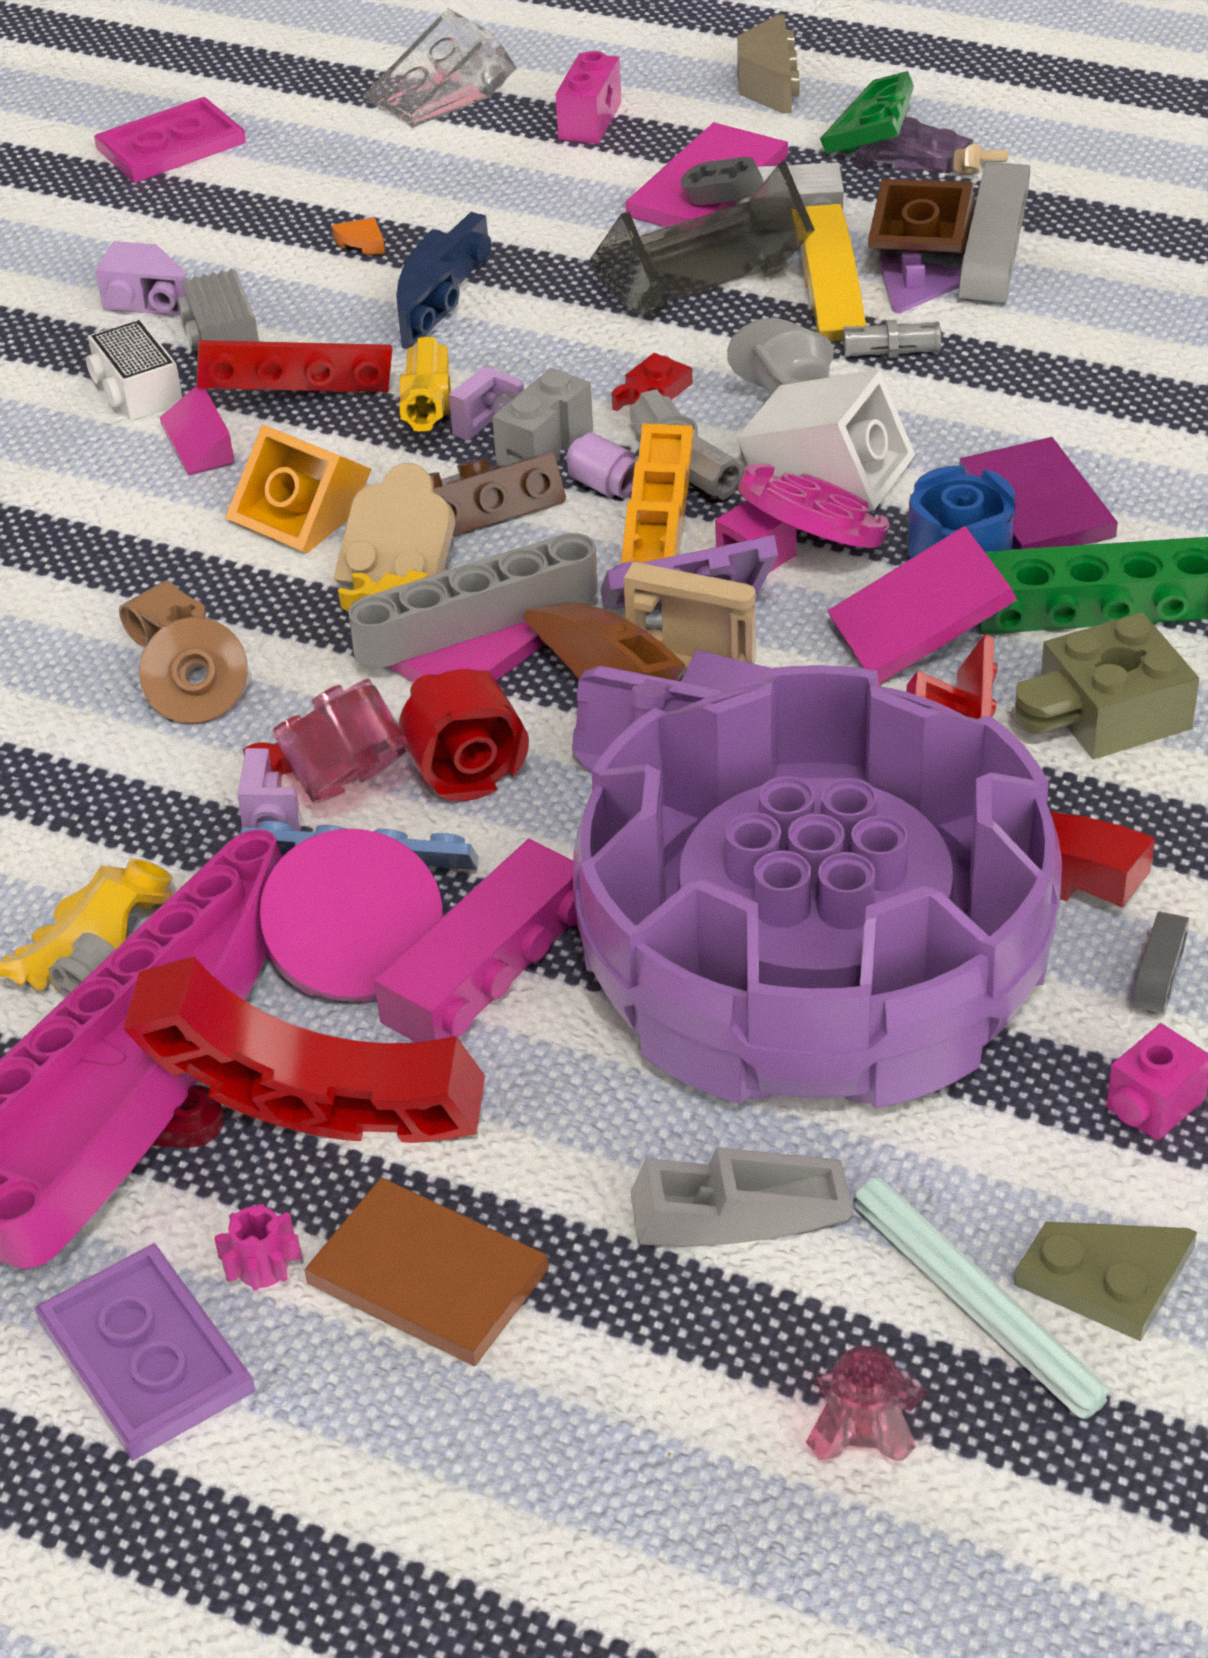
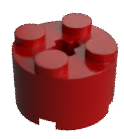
[398,669,529,801]

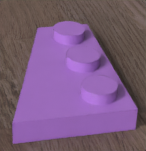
[600,535,778,609]

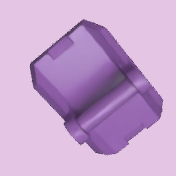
[572,666,725,773]

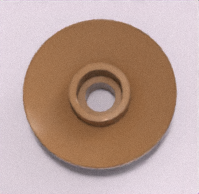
[139,617,248,724]

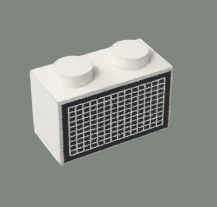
[86,319,182,421]

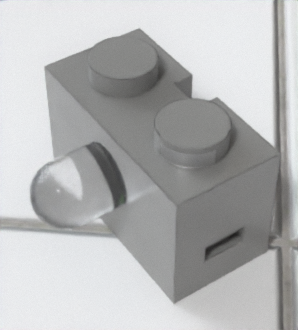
[492,368,593,466]

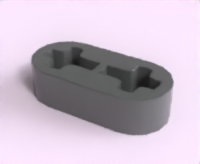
[680,157,764,205]
[1133,911,1190,1015]

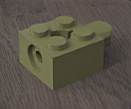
[1014,612,1199,760]

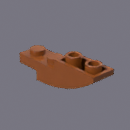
[523,602,685,681]

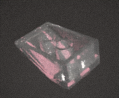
[363,8,517,128]

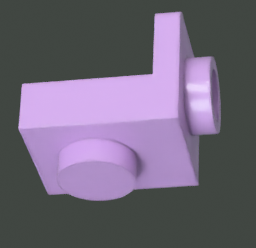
[449,366,524,441]

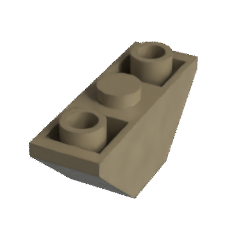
[737,14,800,114]

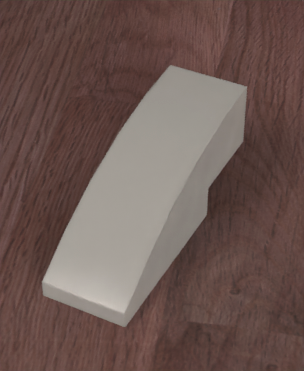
[630,1147,853,1246]

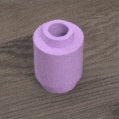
[566,432,637,498]

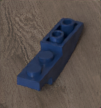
[396,212,491,349]

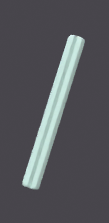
[855,1177,1108,1419]

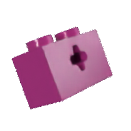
[555,51,622,144]

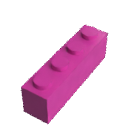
[374,838,578,1042]

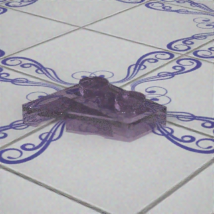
[854,117,973,174]

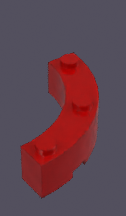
[123,956,485,1143]

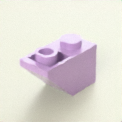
[95,241,186,316]

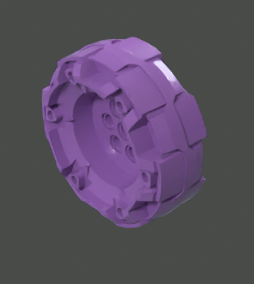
[573,665,1062,1109]

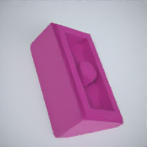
[160,386,235,475]

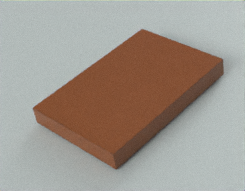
[304,1177,549,1366]

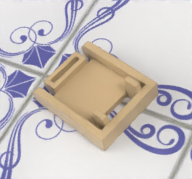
[624,562,756,674]

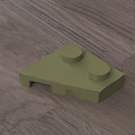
[1015,1221,1197,1342]

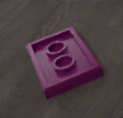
[959,437,1118,550]

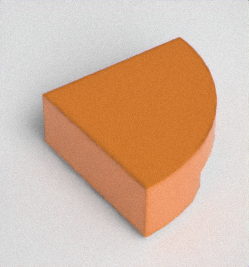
[331,217,385,255]

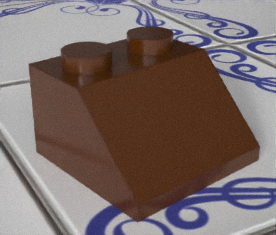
[868,178,974,255]

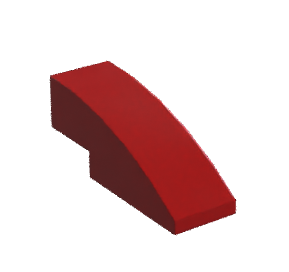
[1050,812,1155,908]

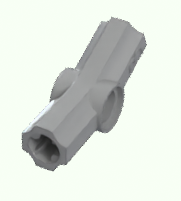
[630,389,744,501]

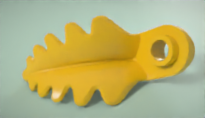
[0,858,173,991]

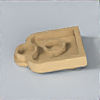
[333,463,455,587]

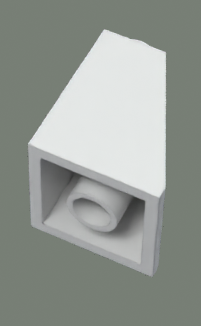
[736,370,915,511]

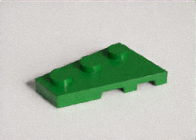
[820,71,914,154]

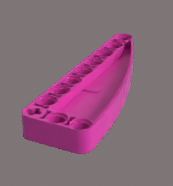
[0,829,282,1269]

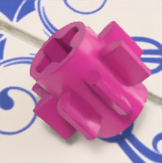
[214,1204,302,1291]

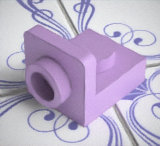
[237,748,301,831]

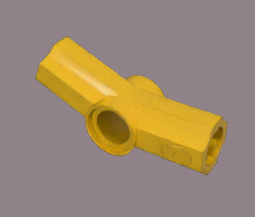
[399,337,451,431]

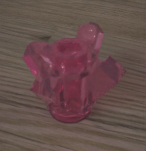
[806,1346,929,1461]

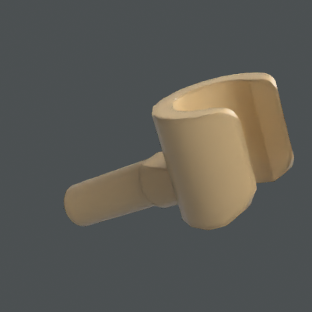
[953,144,1008,174]

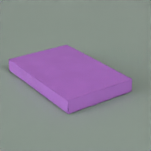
[34,1243,255,1461]

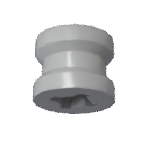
[49,933,116,997]

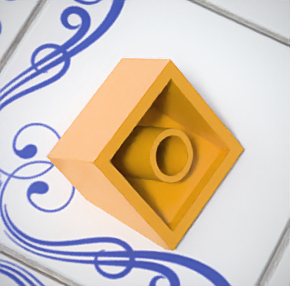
[225,424,372,553]

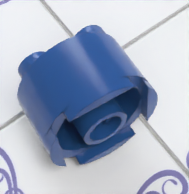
[907,466,1015,559]

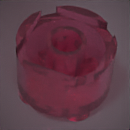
[271,679,410,804]

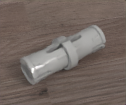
[843,320,941,359]

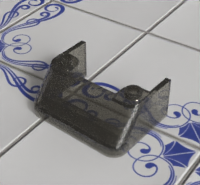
[589,162,815,317]

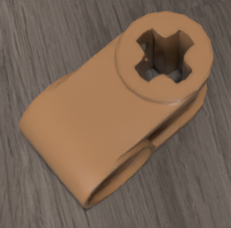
[119,580,206,669]

